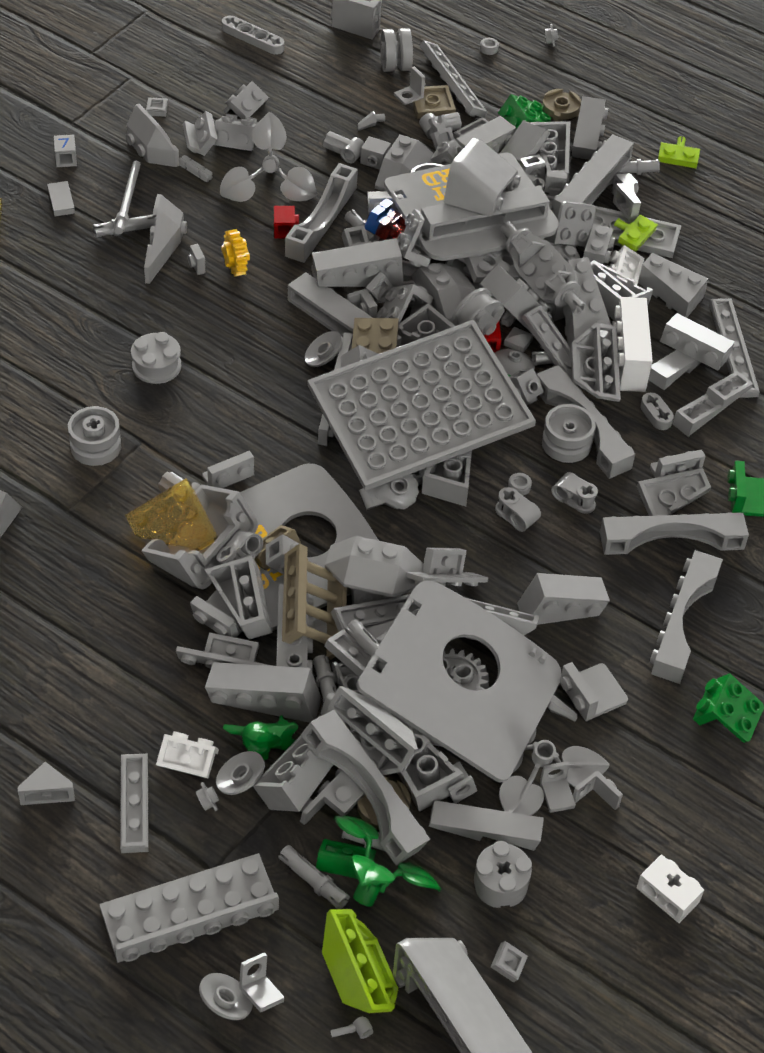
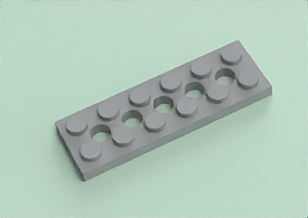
[464,245,580,283]

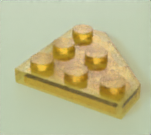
[125,478,218,551]

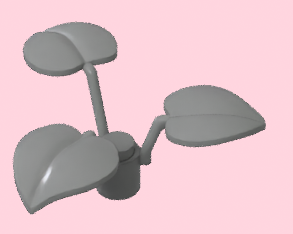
[220,112,317,202]
[499,729,610,816]

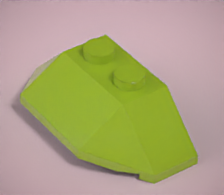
[322,909,398,1013]

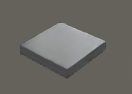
[500,120,550,164]

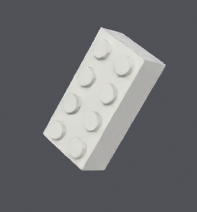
[612,297,653,392]

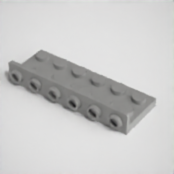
[99,853,279,963]

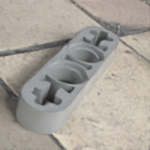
[222,16,284,54]

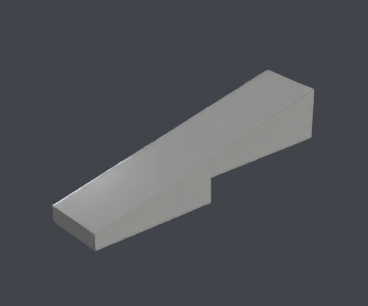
[648,350,701,390]
[672,371,753,437]
[428,800,544,851]

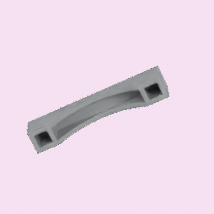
[285,163,358,263]
[536,365,635,479]
[600,512,749,555]
[649,550,723,684]
[301,710,430,865]

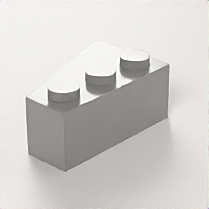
[517,573,610,625]

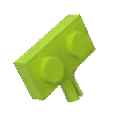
[658,136,700,169]
[614,215,658,252]

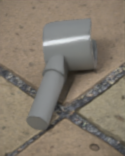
[331,1016,373,1039]

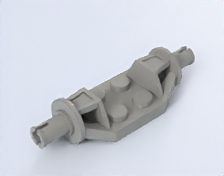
[501,221,586,315]

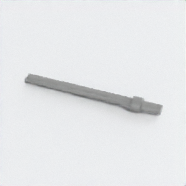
[115,161,141,234]

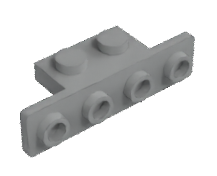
[406,548,488,586]
[176,632,272,669]
[300,768,365,825]

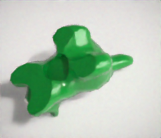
[223,715,298,761]

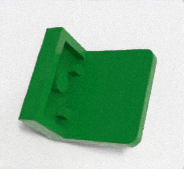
[498,94,551,130]
[727,460,764,517]
[693,673,764,743]

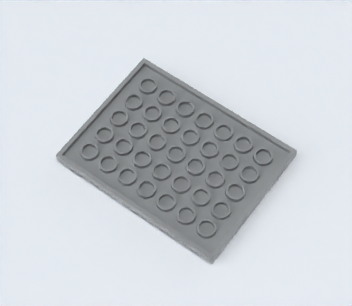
[308,320,536,491]

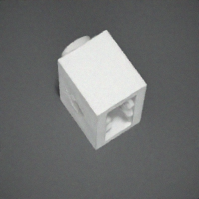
[636,854,704,923]

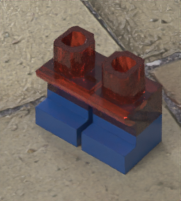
[365,198,406,240]

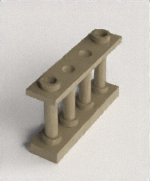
[282,544,347,660]

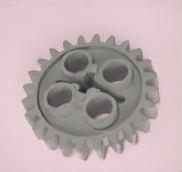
[443,649,489,691]

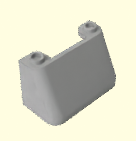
[443,138,521,217]
[142,485,258,589]

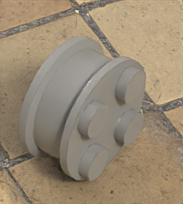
[452,288,505,336]
[131,332,181,384]

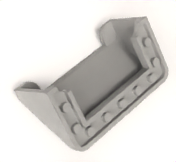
[393,938,532,1053]

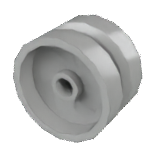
[380,28,413,72]
[542,404,596,463]
[68,406,121,466]

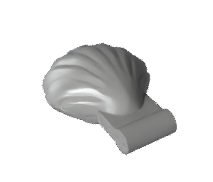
[359,473,419,510]

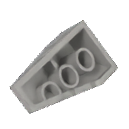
[144,194,187,284]

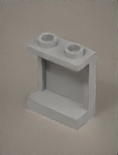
[330,0,382,39]

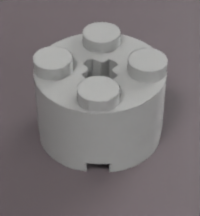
[474,841,532,908]

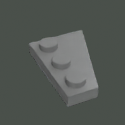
[637,468,711,516]

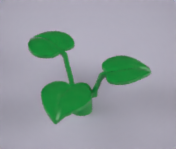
[334,816,441,907]

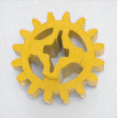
[221,229,250,277]

